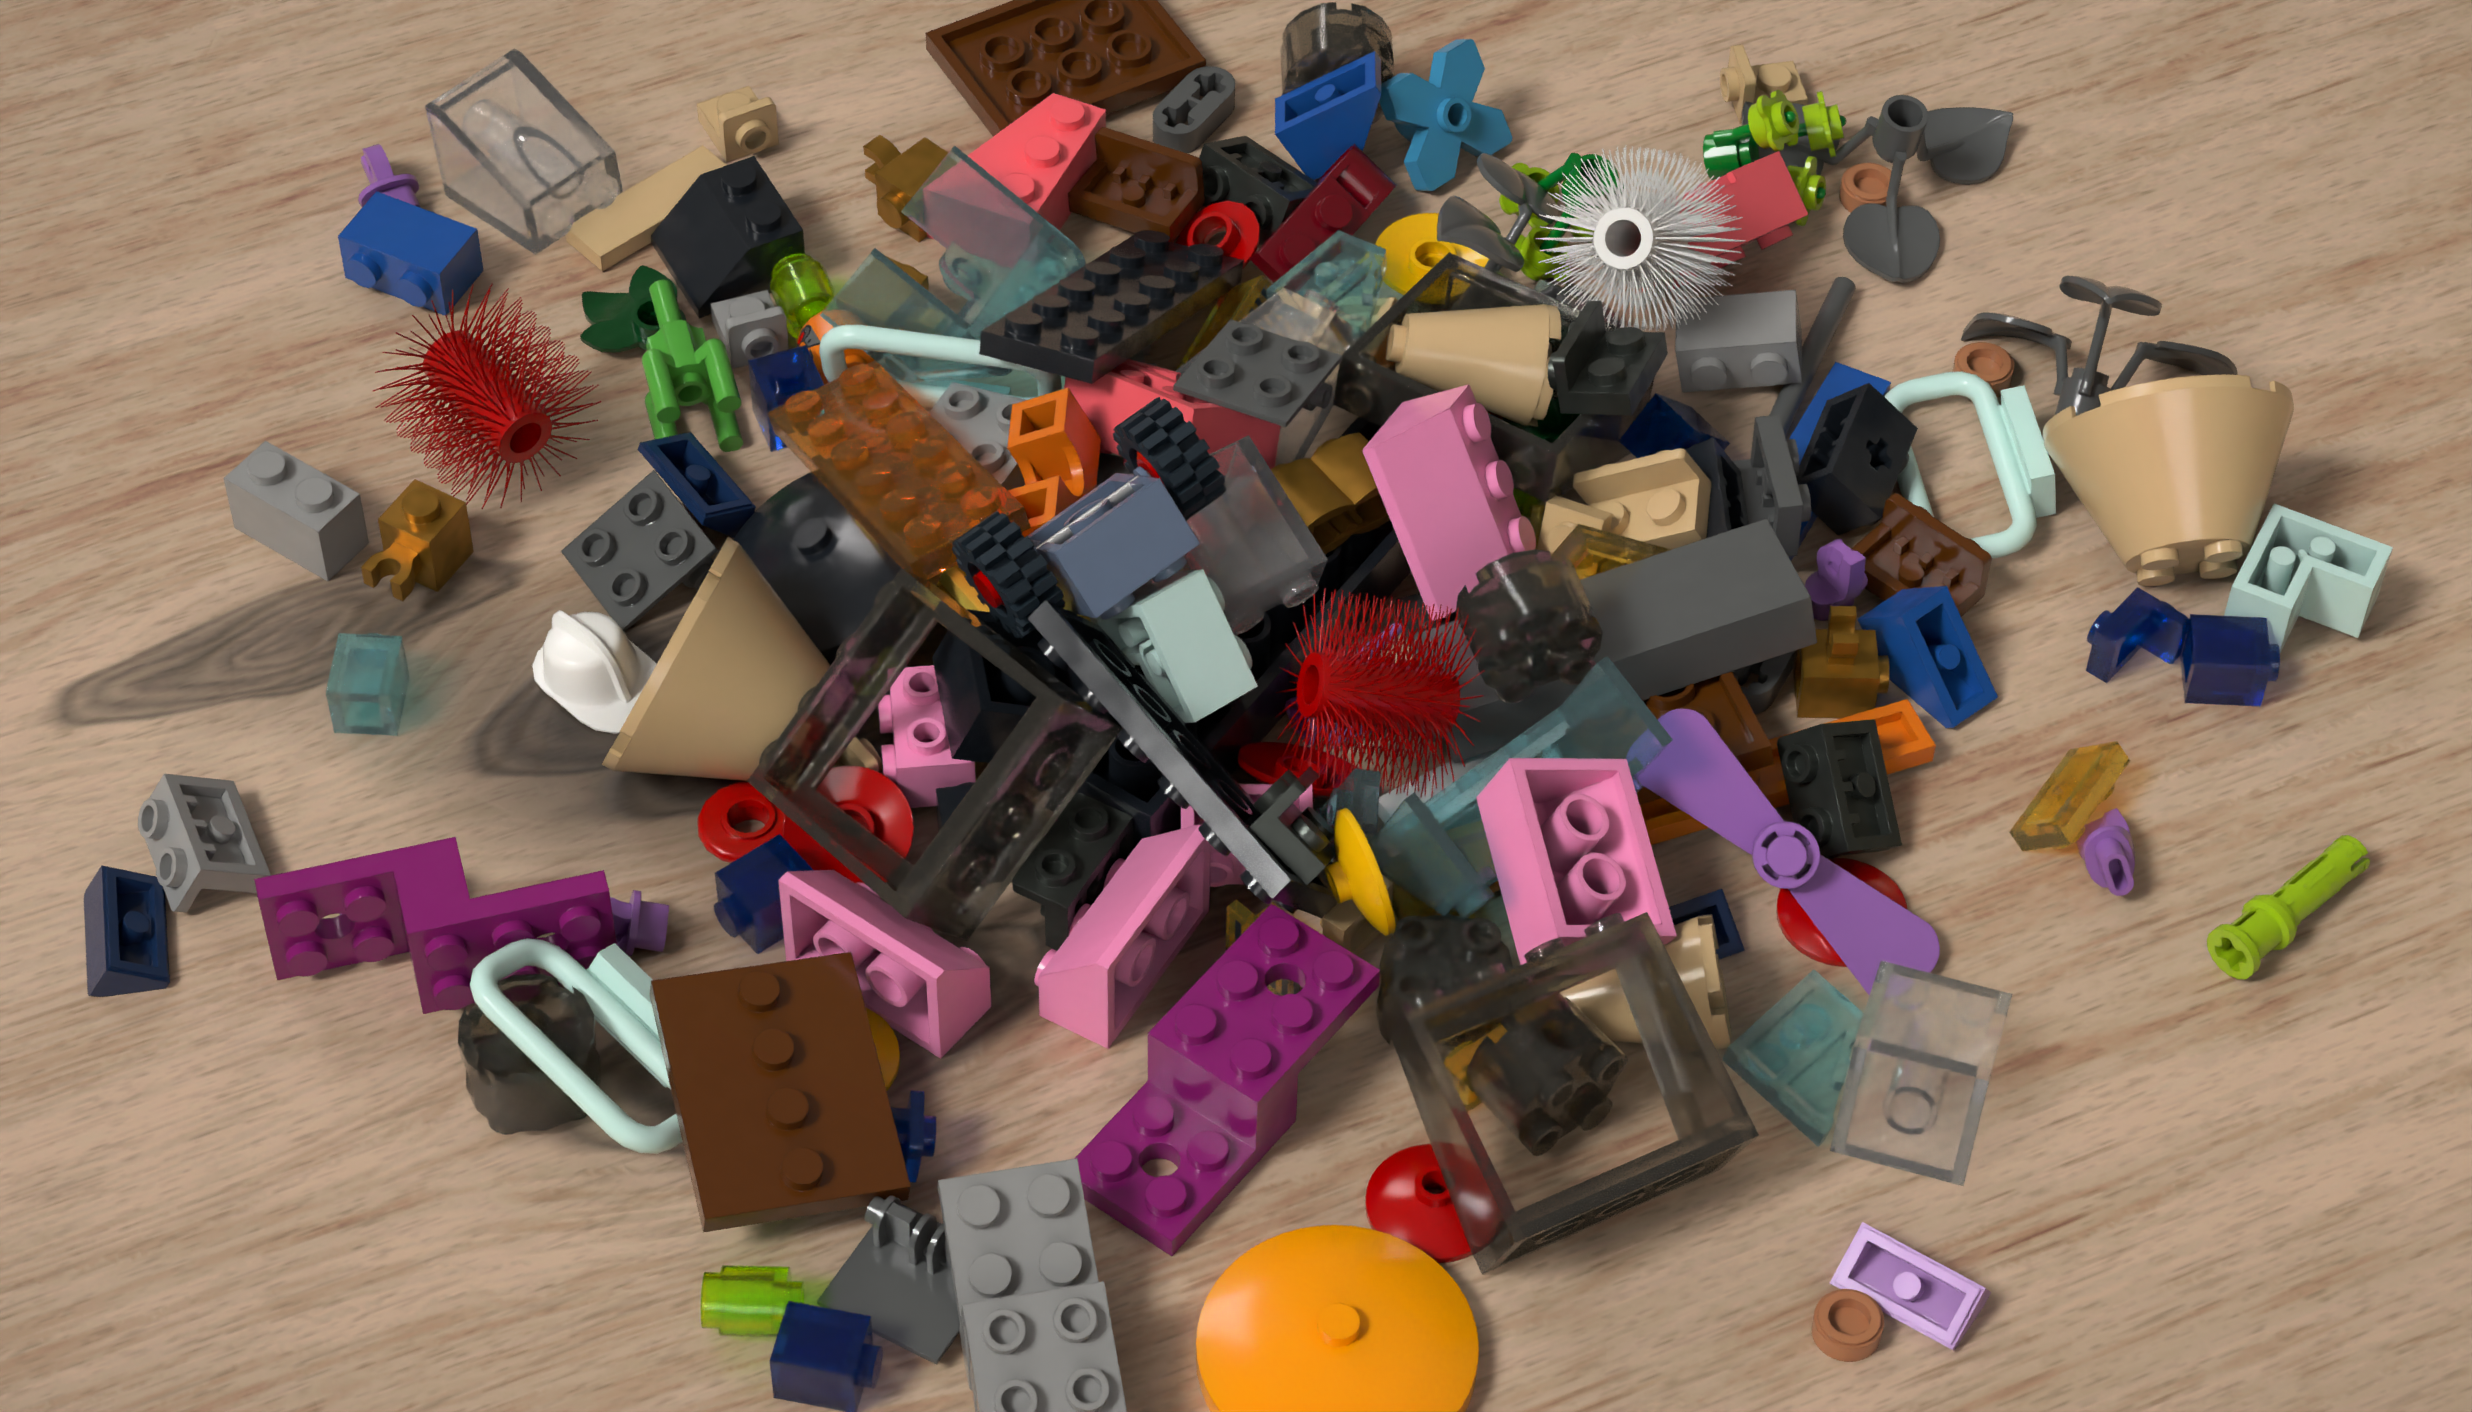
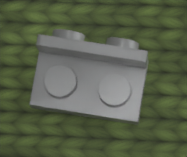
[138,774,271,913]

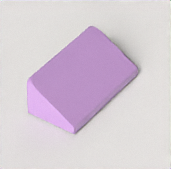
[1830,1222,1991,1351]

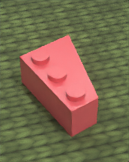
[925,93,1106,272]
[1642,151,1809,292]
[1064,359,1281,478]

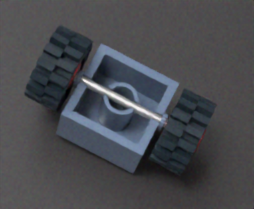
[952,397,1226,639]

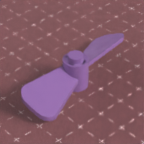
[1631,709,1940,1002]

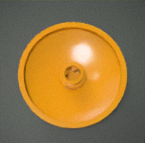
[1196,1225,1479,1412]

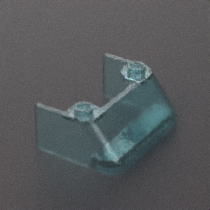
[820,145,1086,383]
[1369,656,1673,919]

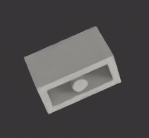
[1675,290,1802,392]
[224,441,369,581]

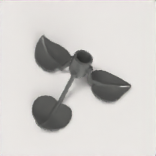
[1742,95,2013,283]
[1437,153,1626,331]
[1961,276,2238,416]

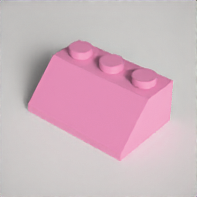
[1362,384,1536,621]
[1476,758,1677,975]
[1034,825,1210,1049]
[778,870,991,1059]

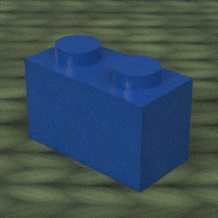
[338,191,484,315]

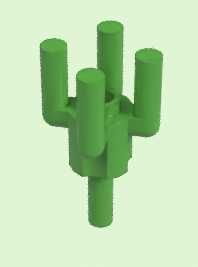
[642,280,743,452]

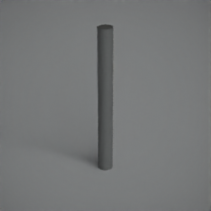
[1769,277,1856,436]

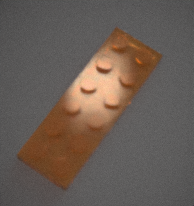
[767,360,1031,585]

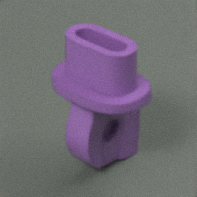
[358,144,421,208]
[1805,539,1868,621]
[2075,808,2135,896]
[610,890,669,956]

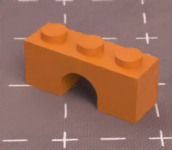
[1000,387,1101,537]

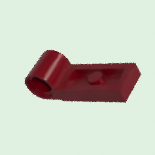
[1250,144,1397,300]

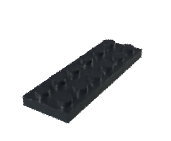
[979,230,1244,384]
[1027,600,1338,918]

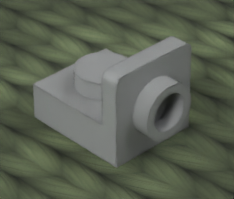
[711,290,789,369]

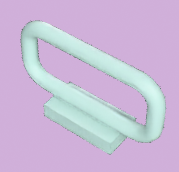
[819,324,1062,439]
[1884,371,2056,559]
[470,938,683,1154]

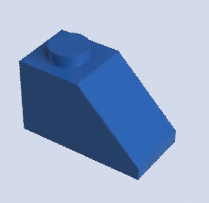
[1275,51,1381,180]
[1858,586,1998,728]

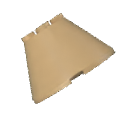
[2043,374,2294,587]
[602,537,839,783]

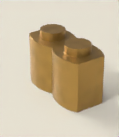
[1257,433,1390,560]

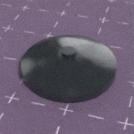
[733,457,952,667]

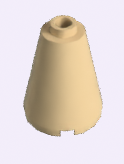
[1386,304,1561,427]
[1545,914,1732,1049]

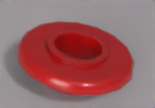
[1176,201,1260,269]
[697,781,791,865]

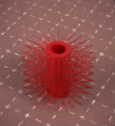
[373,283,601,509]
[1275,588,1485,799]

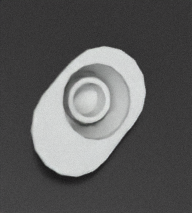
[532,610,657,734]

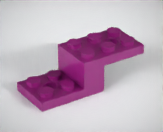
[254,837,617,1014]
[1074,903,1380,1256]

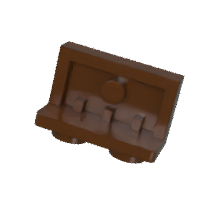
[1068,127,1205,242]
[1851,493,1992,617]

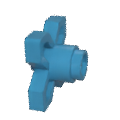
[1379,39,1513,191]

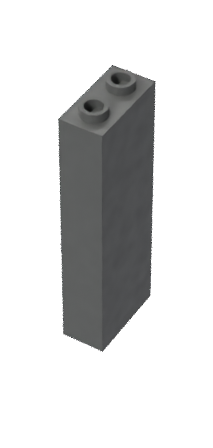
[1407,518,1817,763]

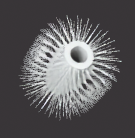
[1536,145,1745,332]

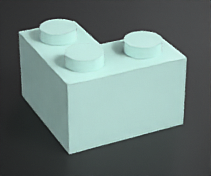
[2219,503,2393,658]
[1089,569,1258,723]

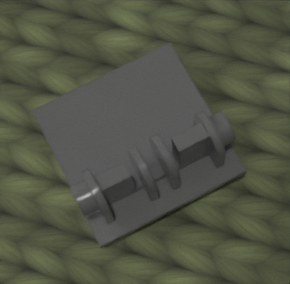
[1173,319,1342,427]
[561,470,718,632]
[817,1196,960,1365]

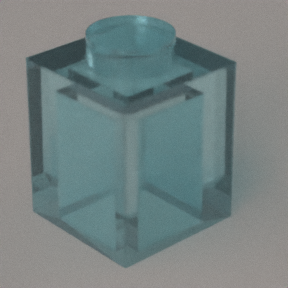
[326,633,410,736]

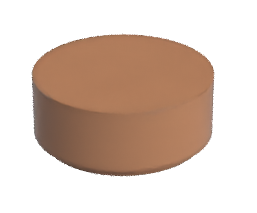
[1839,163,1891,212]
[1952,342,2014,398]
[1811,1289,1884,1362]

